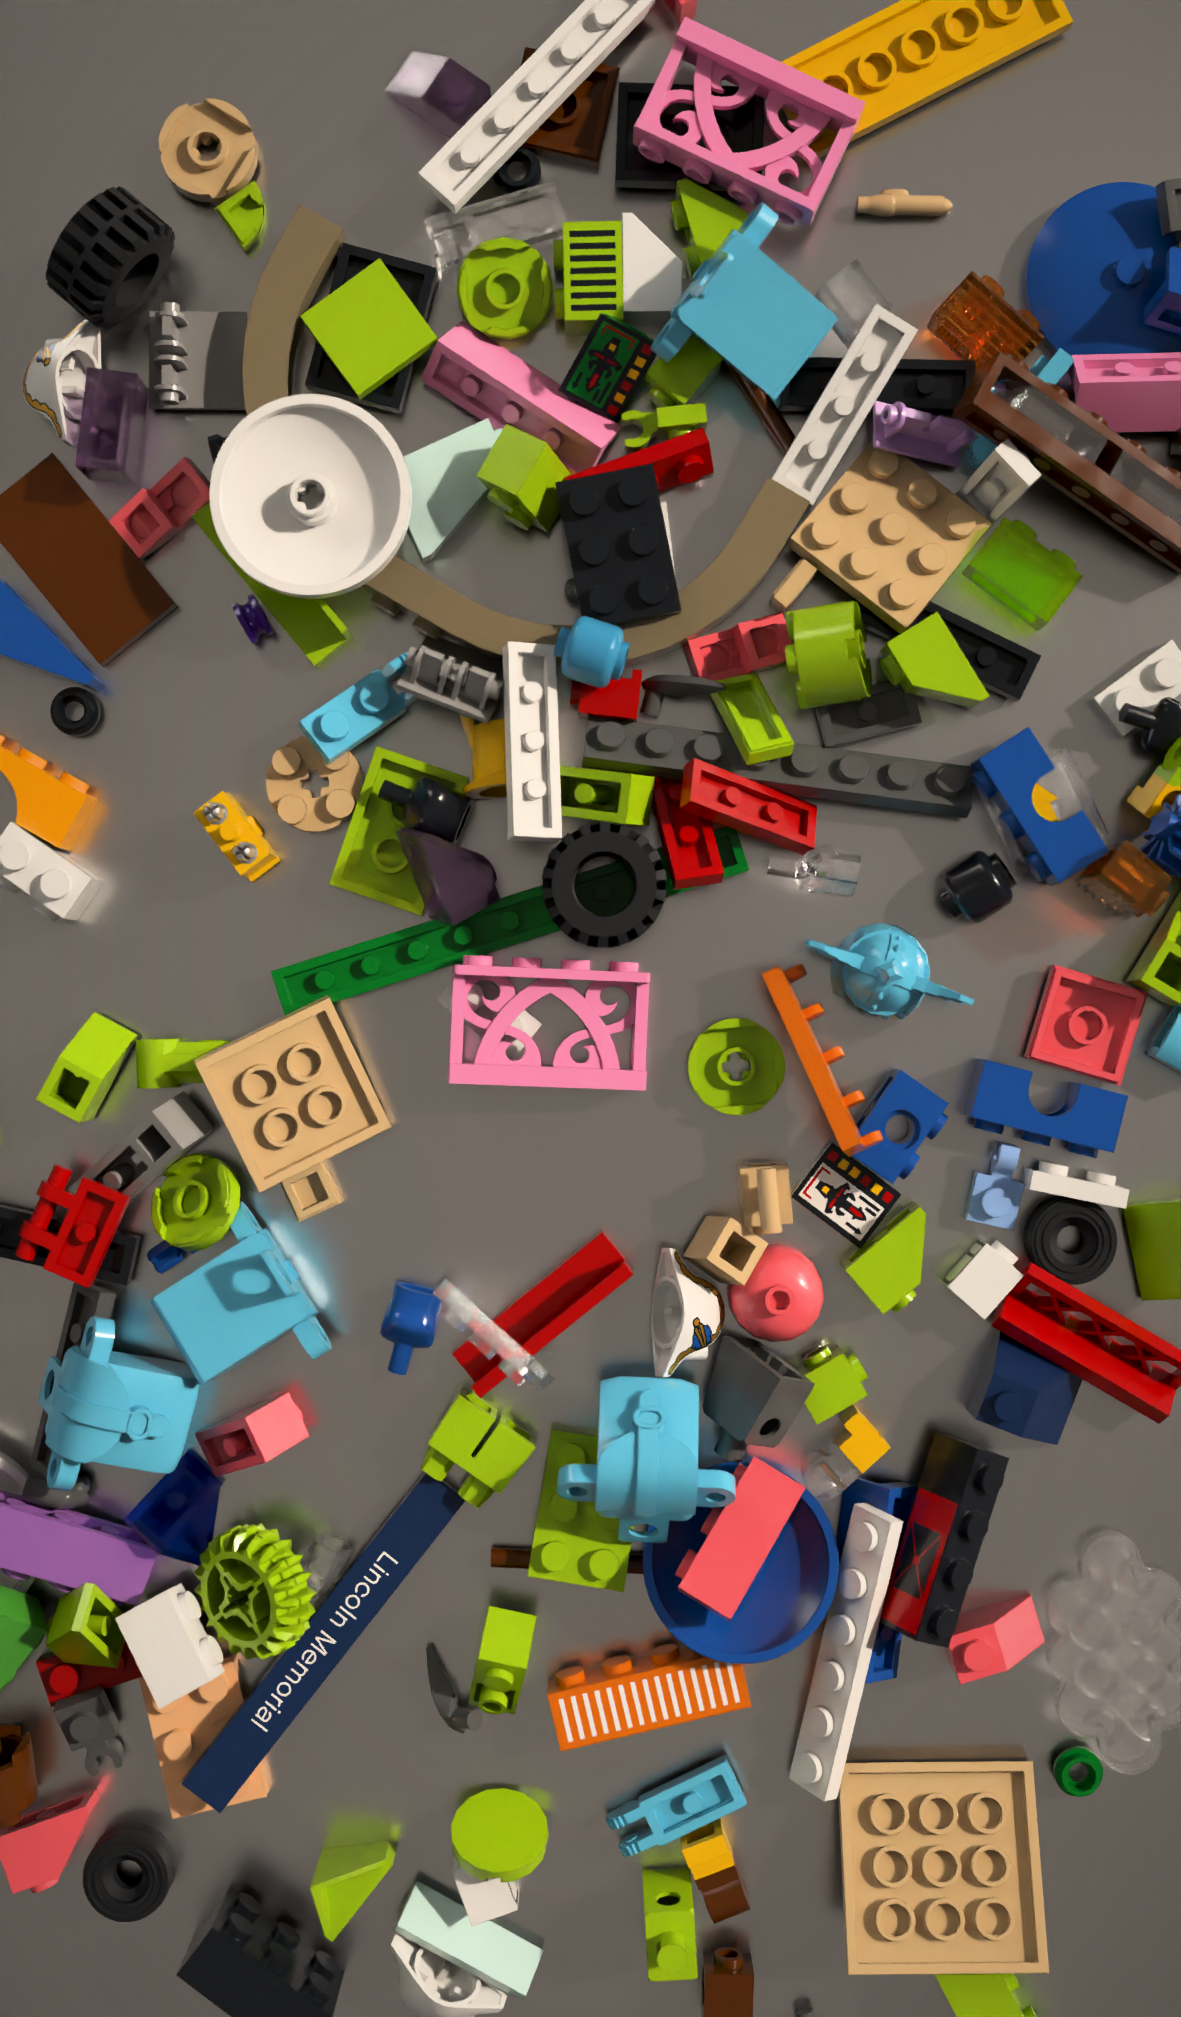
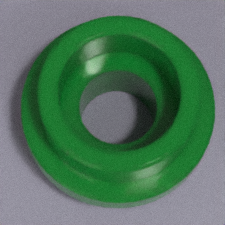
[1053,1746,1103,1797]

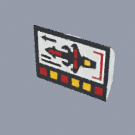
[791,1142,901,1249]

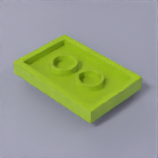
[329,746,470,916]
[527,1428,634,1592]

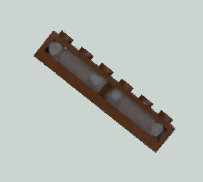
[952,351,1181,574]

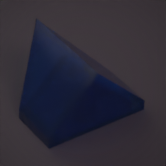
[123,1451,223,1566]

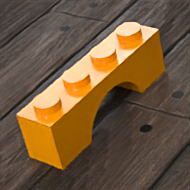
[0,734,98,851]

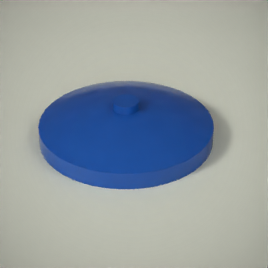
[1023,182,1181,356]
[642,1462,839,1665]

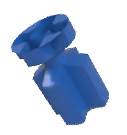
[147,1240,198,1274]

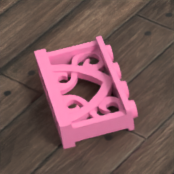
[633,17,865,227]
[447,955,650,1091]

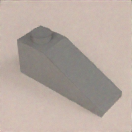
[68,1091,214,1200]

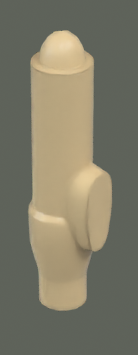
[856,189,952,217]

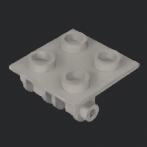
[148,302,247,410]
[396,636,504,724]

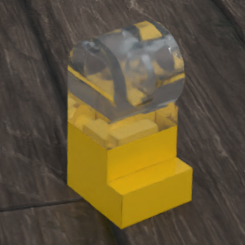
[801,1404,891,1499]

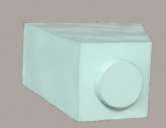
[403,418,502,564]

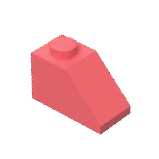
[195,1392,309,1477]
[945,1593,1045,1685]
[0,1789,100,1894]

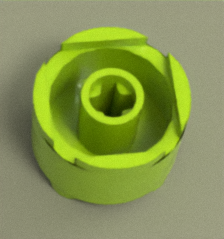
[785,601,872,710]

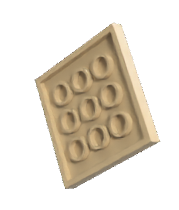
[838,1761,1049,1975]

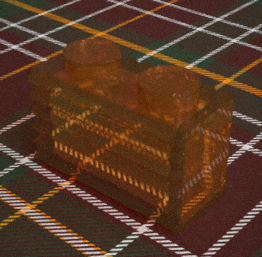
[927,271,1045,391]
[1077,840,1173,918]

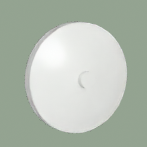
[209,394,412,599]

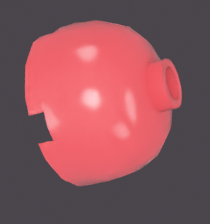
[726,1244,824,1342]

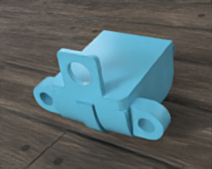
[650,202,838,401]
[150,1201,332,1386]
[38,1316,199,1491]
[557,1376,735,1543]

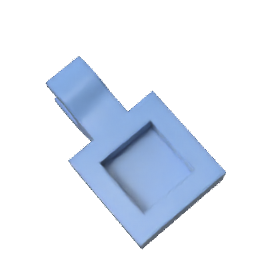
[963,1141,1025,1230]

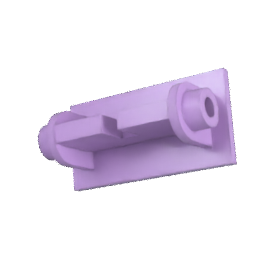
[873,401,975,468]

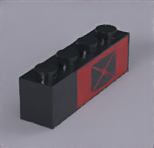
[879,1432,1009,1648]

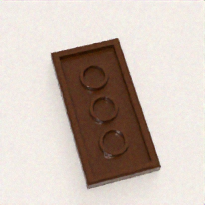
[0,453,177,667]

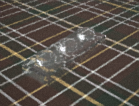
[433,1279,554,1394]

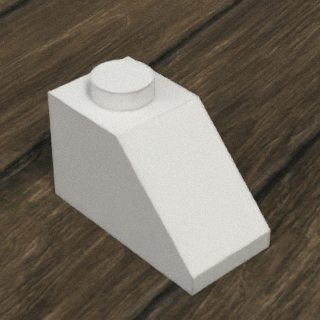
[622,213,691,326]

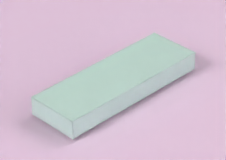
[393,1881,544,2001]

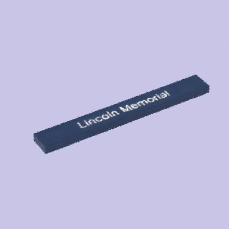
[182,1472,465,1813]

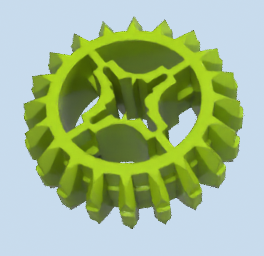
[194,1523,316,1660]

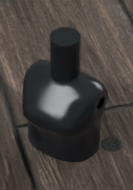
[1119,697,1181,754]
[378,777,474,846]

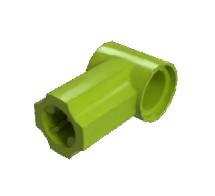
[136,1038,231,1089]

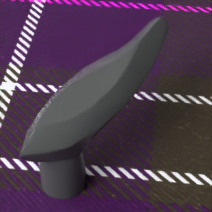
[640,675,727,717]
[426,1645,482,1734]

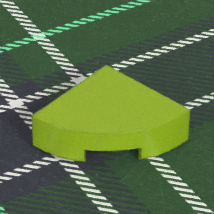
[215,180,266,254]

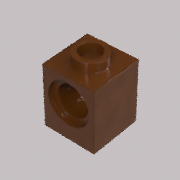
[701,1947,754,2017]

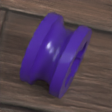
[232,594,275,644]

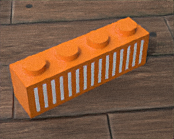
[547,1644,752,1752]

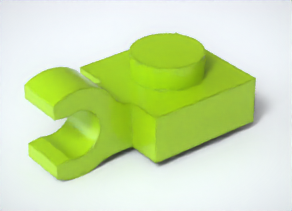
[622,403,707,452]

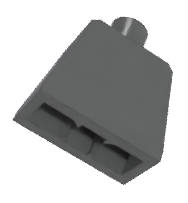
[702,1335,815,1463]

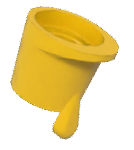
[459,714,507,799]

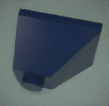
[966,1329,1083,1445]

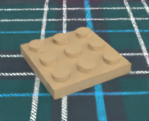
[787,440,992,634]
[193,995,391,1193]

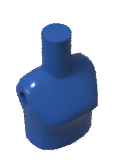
[380,1281,444,1375]

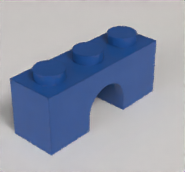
[970,726,1109,886]
[963,1058,1128,1158]

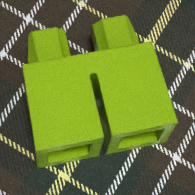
[421,1386,537,1508]

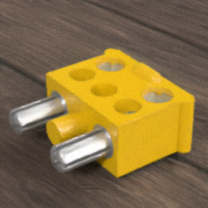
[193,791,281,882]

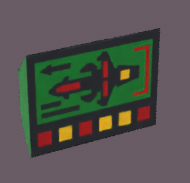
[558,313,657,423]

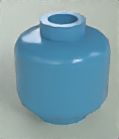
[553,616,630,688]

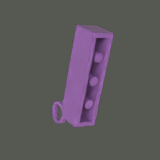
[0,1490,159,1606]

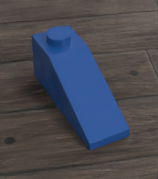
[0,578,105,692]

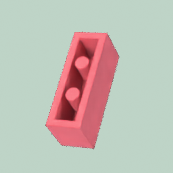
[675,1456,806,1622]

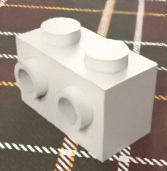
[0,822,105,922]
[115,1583,225,1709]

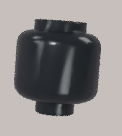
[940,851,1017,923]

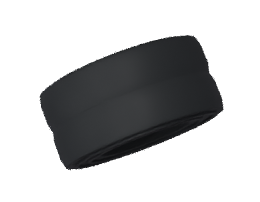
[1024,1195,1117,1285]
[83,1822,176,1922]

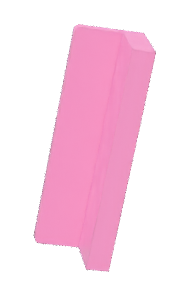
[421,321,622,475]
[1069,352,1181,433]

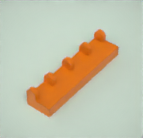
[762,964,884,1157]

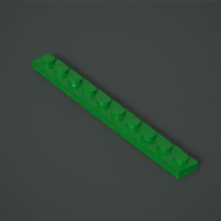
[271,826,749,1015]

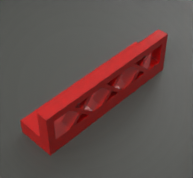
[452,1230,634,1398]
[991,1263,1181,1424]

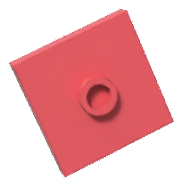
[1024,965,1148,1086]

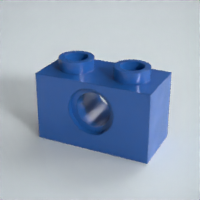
[839,1068,949,1184]

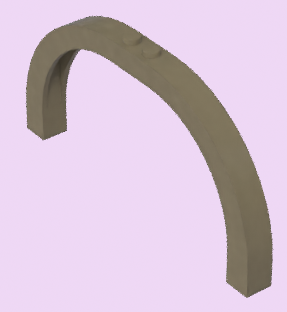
[242,204,810,673]

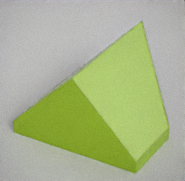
[310,1840,397,1942]

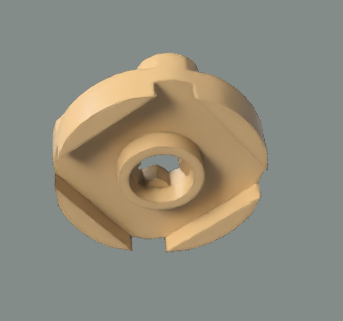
[158,98,259,205]
[266,736,365,833]

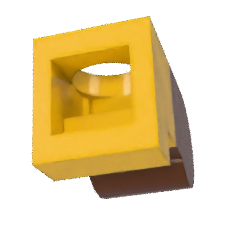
[680,1818,751,1924]

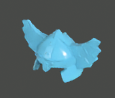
[805,923,974,1019]

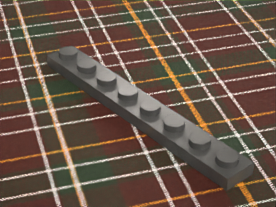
[582,715,973,818]

